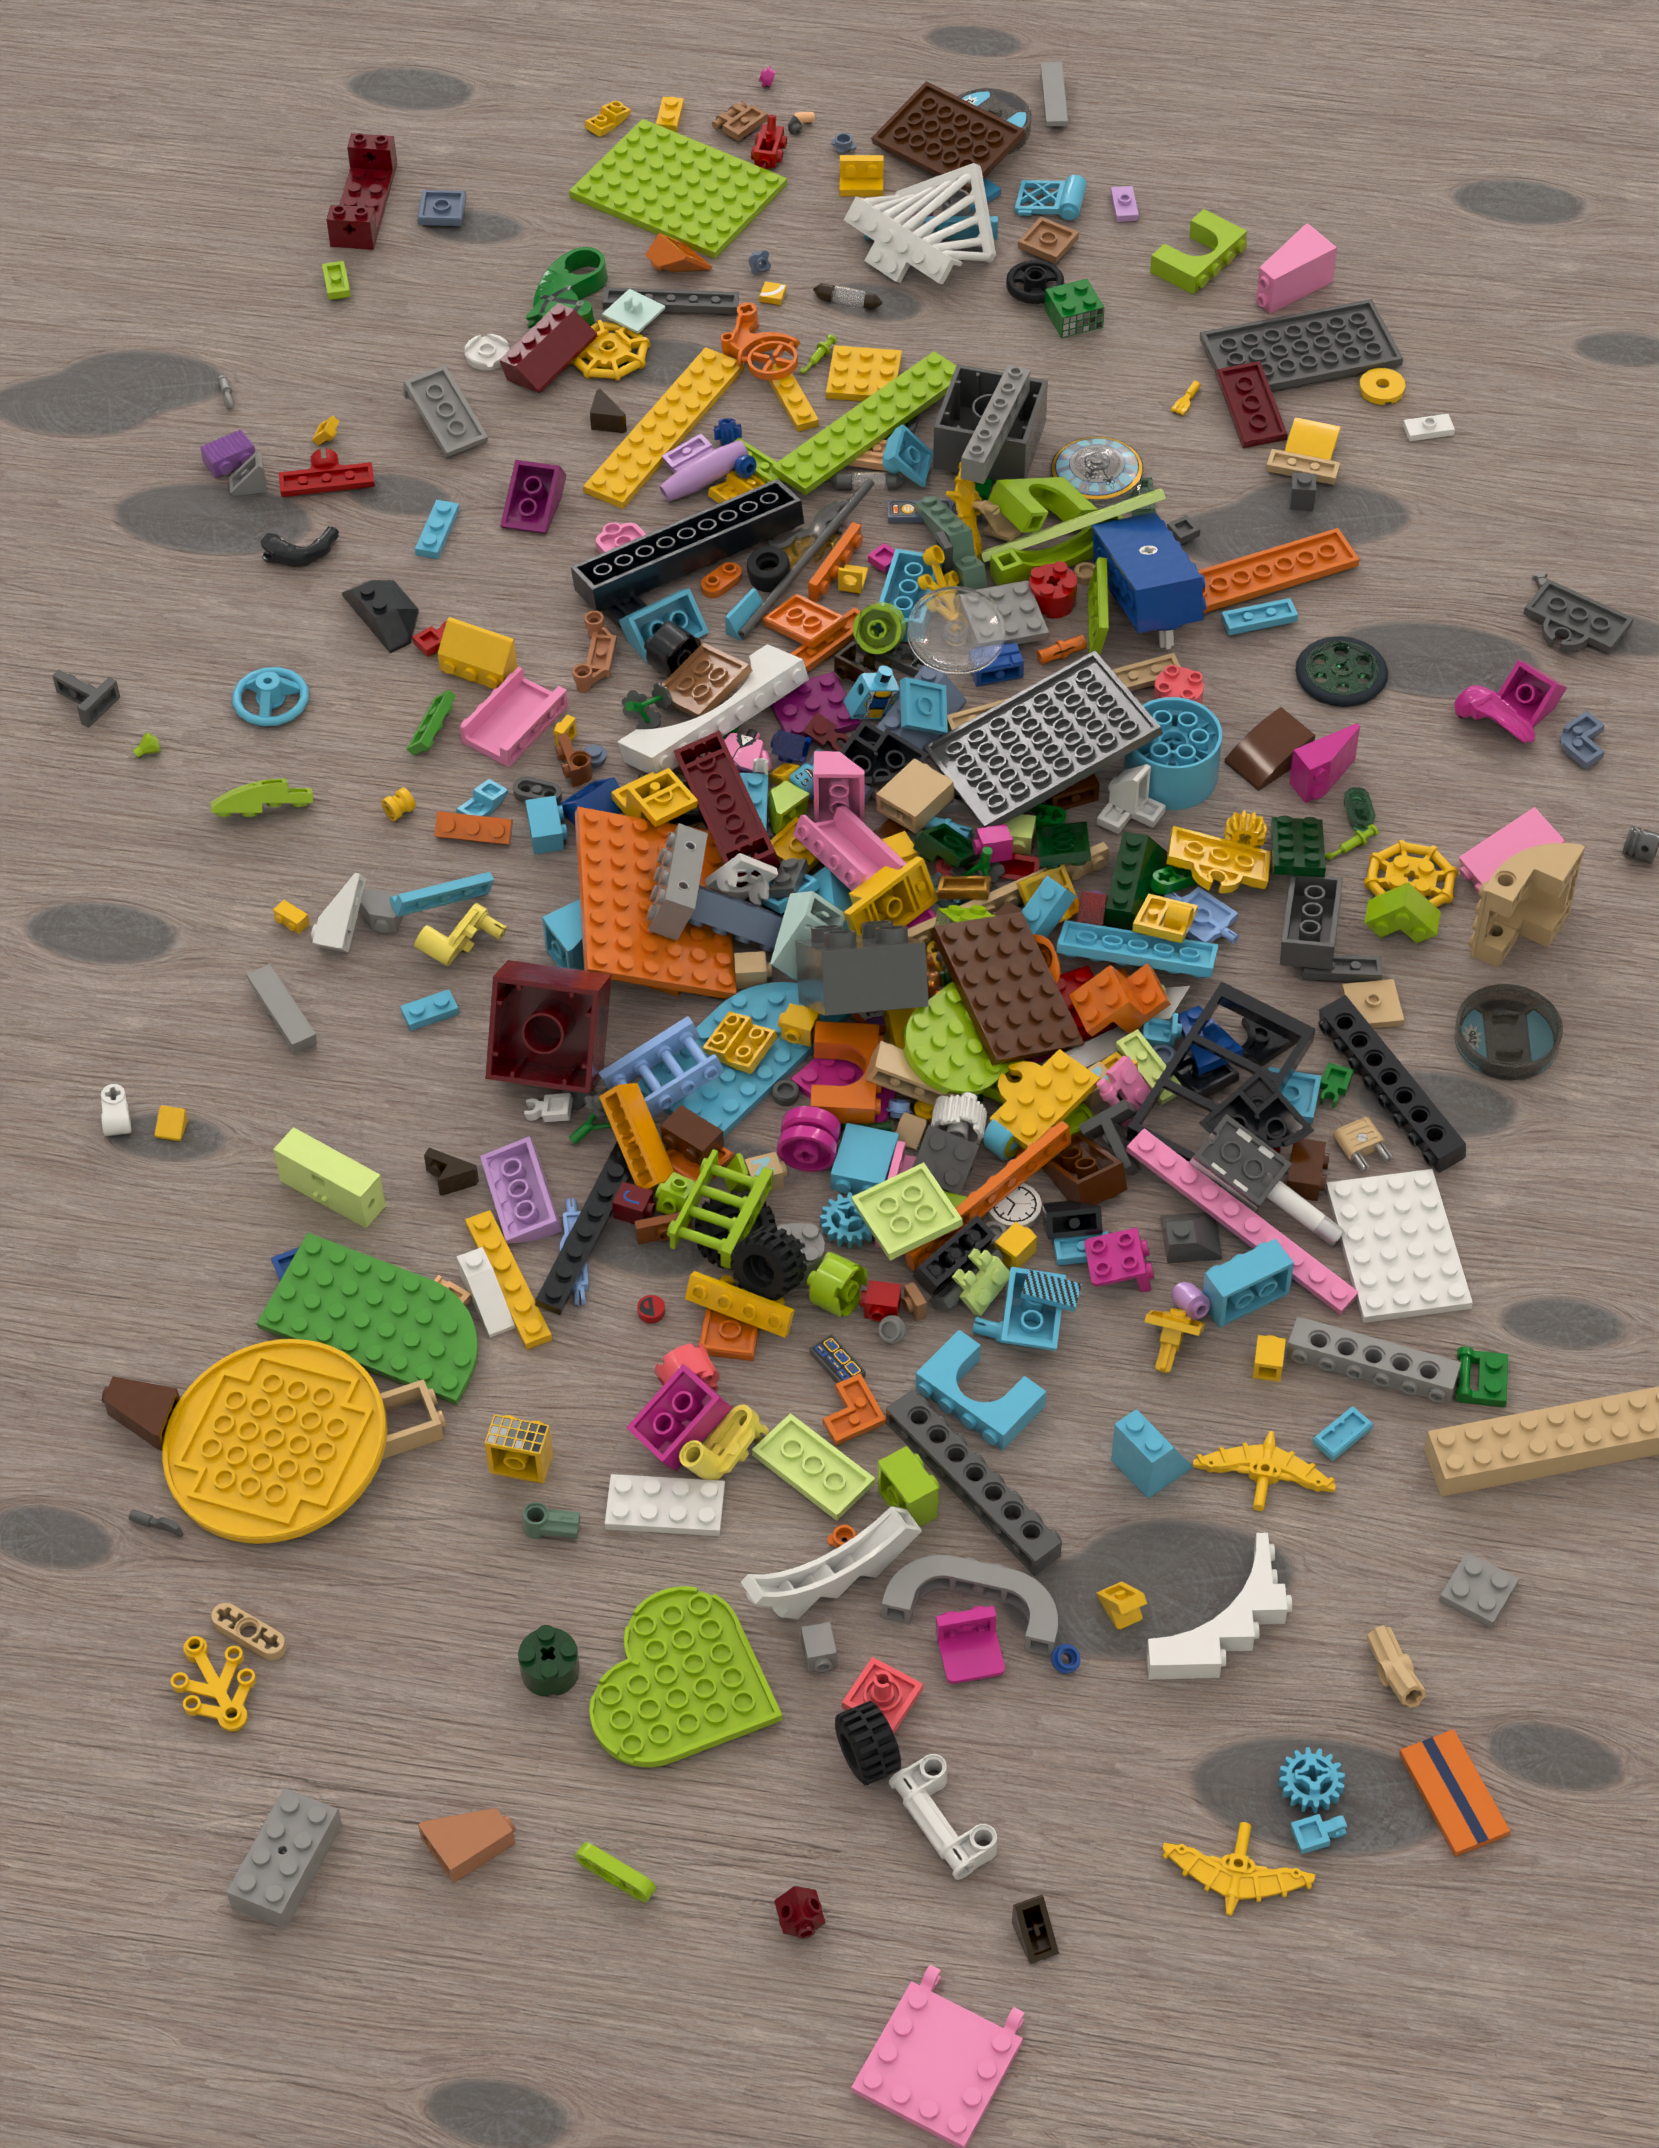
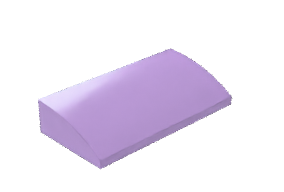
[480,1136,563,1244]

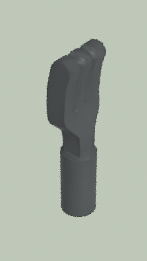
[129,1509,183,1537]

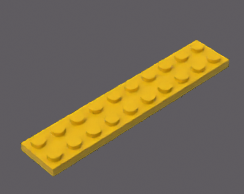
[583,347,745,509]

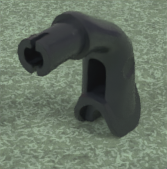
[261,526,339,567]

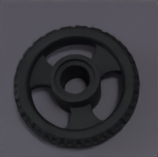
[1006,260,1064,304]

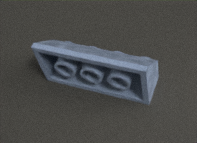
[877,665,966,752]
[688,885,784,953]

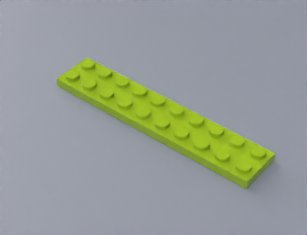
[772,351,956,495]

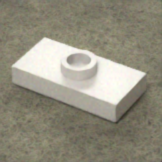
[1403,414,1455,442]

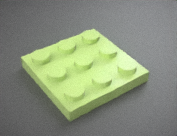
[851,1162,963,1261]

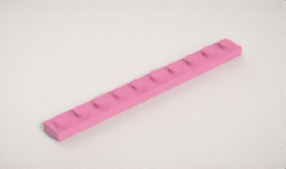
[1126,1128,1359,1315]

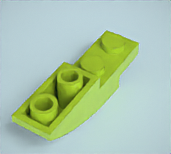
[210,778,313,817]

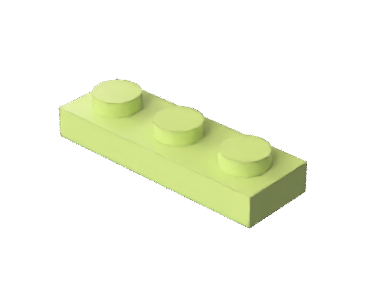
[1115,1029,1181,1106]

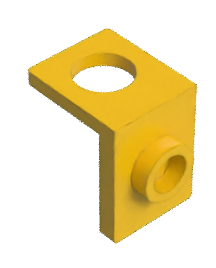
[838,564,868,594]

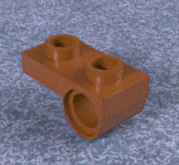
[555,733,593,787]

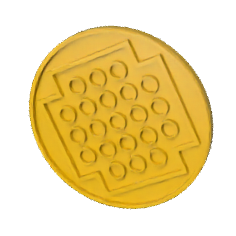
[162,1339,388,1544]

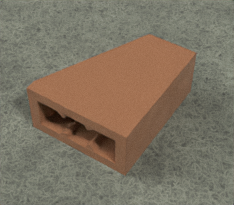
[418,1808,516,1883]

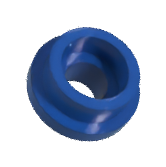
[734,455,756,478]
[1051,1644,1081,1674]

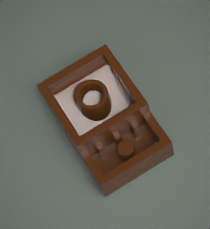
[1224,707,1316,791]

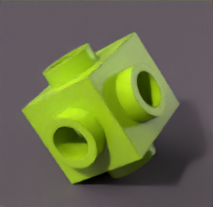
[655,1172,696,1215]

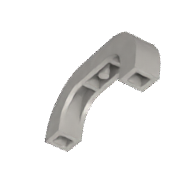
[881,1555,1058,1656]

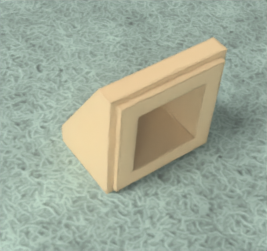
[895,1112,928,1151]

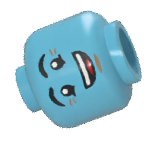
[789,763,814,801]

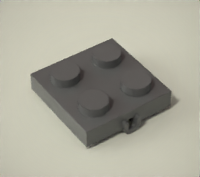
[912,1125,979,1195]

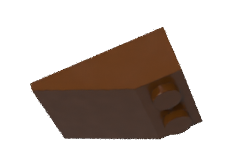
[1042,1132,1128,1205]

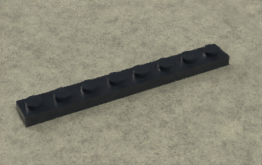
[535,1141,631,1315]

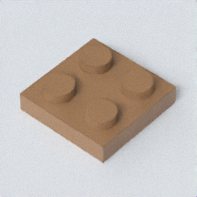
[1018,217,1079,264]

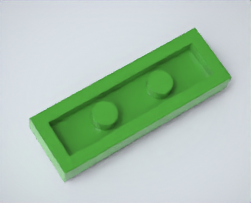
[406,690,456,756]

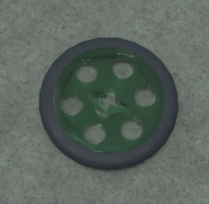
[1295,636,1388,707]

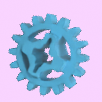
[820,1192,872,1248]
[1278,1747,1345,1813]

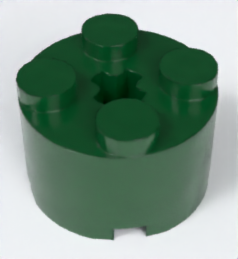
[518,1625,580,1697]

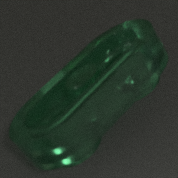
[1343,787,1375,831]

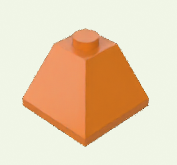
[645,233,712,272]

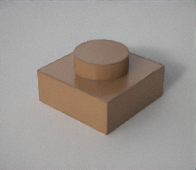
[902,1282,927,1322]

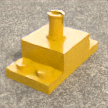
[843,856,938,936]

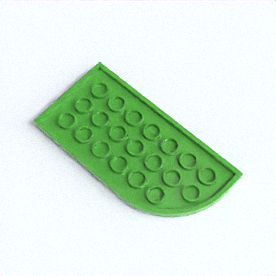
[257,1233,478,1405]

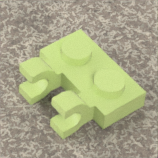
[952,1248,1010,1316]

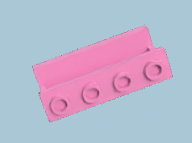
[460,667,568,767]
[793,806,907,891]

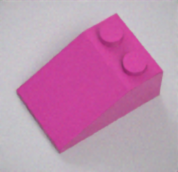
[1289,723,1360,803]

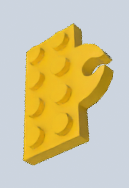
[1166,826,1271,894]
[989,1049,1100,1150]

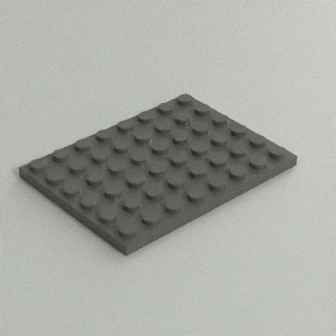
[923,651,1163,828]

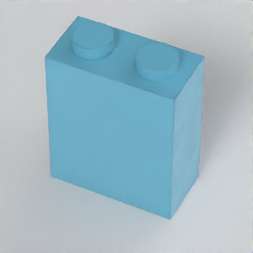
[831,1123,899,1195]

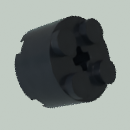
[644,620,701,677]

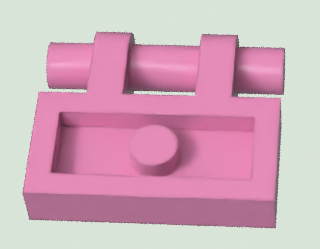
[1096,1056,1151,1126]

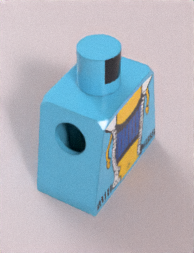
[844,666,900,719]

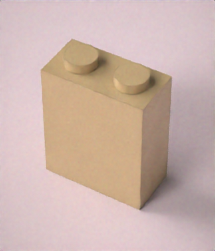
[876,758,954,834]

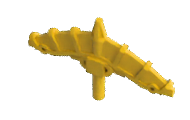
[945,462,984,561]
[1192,1431,1336,1511]
[1162,1822,1315,1916]

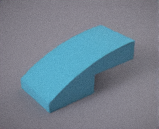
[456,779,508,817]

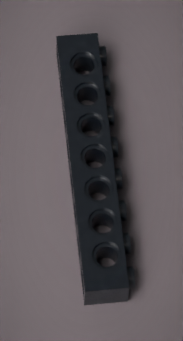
[1318,995,1466,1173]

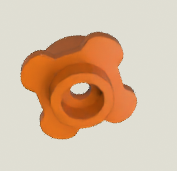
[827,1524,857,1549]

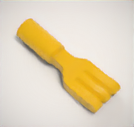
[1171,381,1201,416]

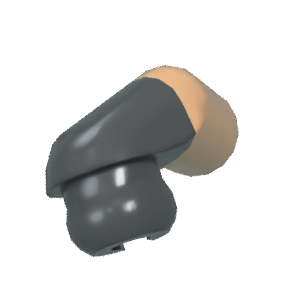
[788,112,815,135]

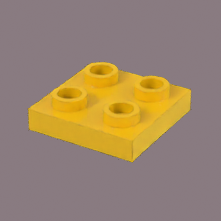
[1016,864,1083,923]
[1132,894,1198,943]

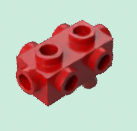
[751,115,787,170]

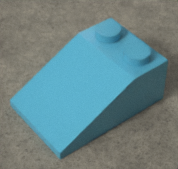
[1001,1267,1066,1351]

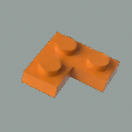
[823,1373,886,1446]

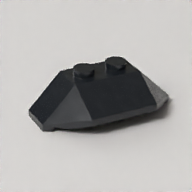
[342,580,419,653]

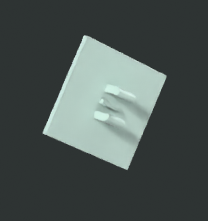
[602,289,665,334]

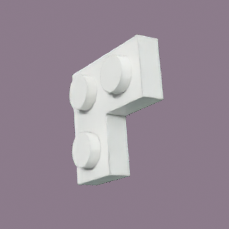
[1097,797,1166,834]

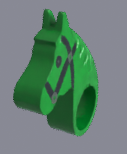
[526,247,608,328]

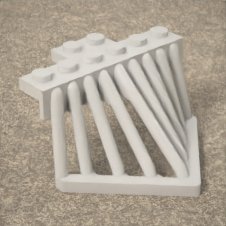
[844,163,996,284]

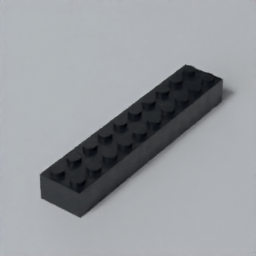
[571,479,804,612]

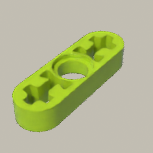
[574,1842,656,1903]

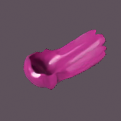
[1454,685,1536,743]

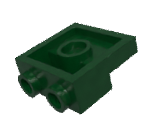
[913,823,980,868]

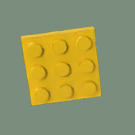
[826,345,902,402]

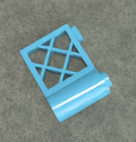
[1014,175,1087,221]

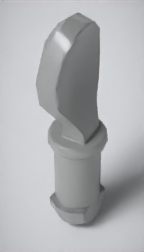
[218,375,234,409]

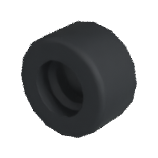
[746,546,791,592]

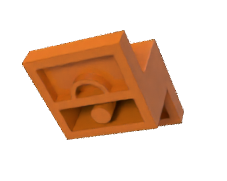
[1069,963,1171,1037]

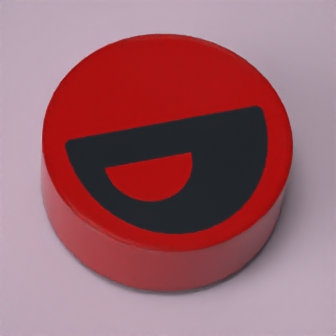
[637,1295,665,1323]

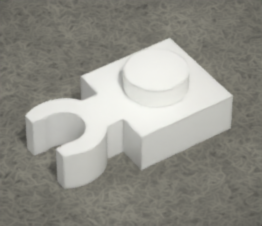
[524,1093,573,1122]

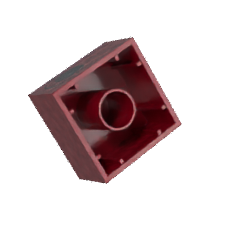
[485,960,612,1094]

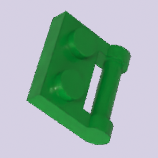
[1455,1346,1508,1407]

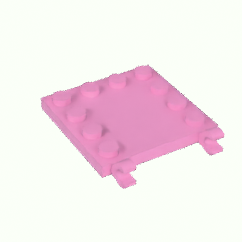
[851,1965,1025,2148]

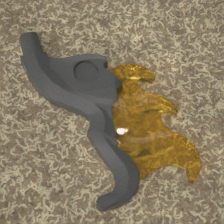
[765,499,849,568]

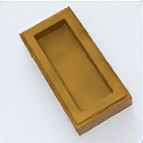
[937,876,992,899]

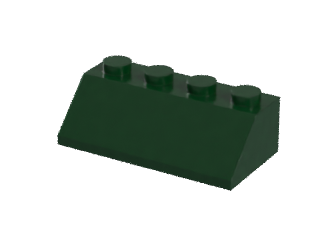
[1104,831,1170,931]

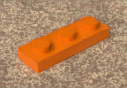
[434,811,513,845]

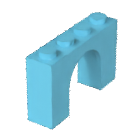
[916,1330,1046,1450]

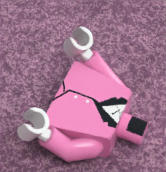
[701,729,772,775]

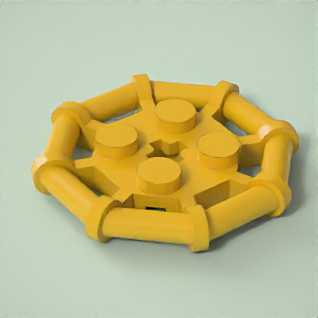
[571,320,650,381]
[1364,840,1459,908]

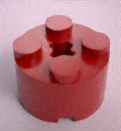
[1029,561,1078,619]

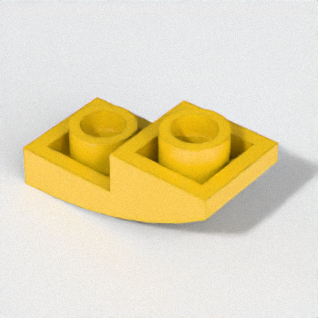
[584,101,631,137]

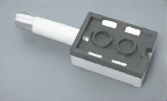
[1189,1114,1344,1246]

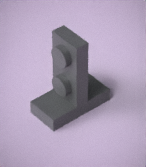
[52,670,120,728]
[1079,1099,1141,1175]

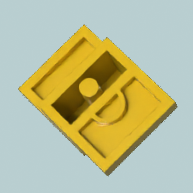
[611,768,698,827]

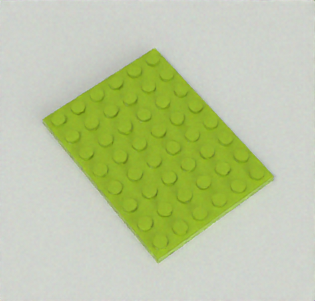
[569,119,787,259]

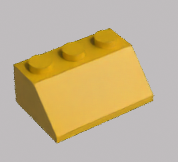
[438,617,517,689]

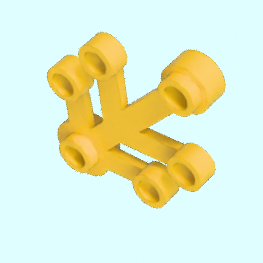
[918,545,969,637]
[170,1636,256,1732]

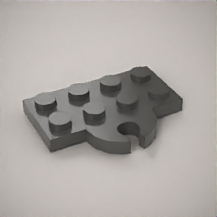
[1524,579,1634,654]

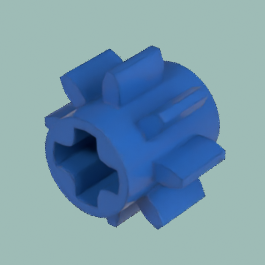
[714,418,742,446]

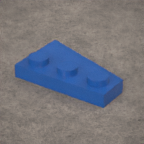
[1178,1006,1243,1076]

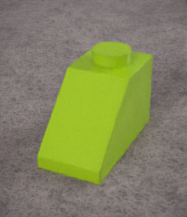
[768,780,810,834]

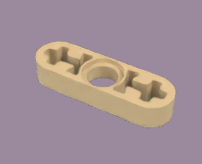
[211,1603,286,1661]

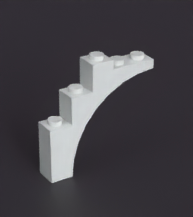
[741,1506,922,1620]
[1146,1533,1292,1680]

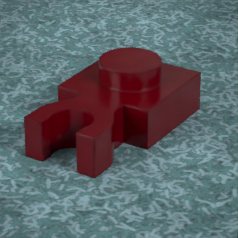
[802,712,849,752]

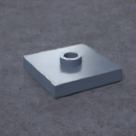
[418,190,467,226]

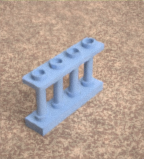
[598,1016,724,1117]

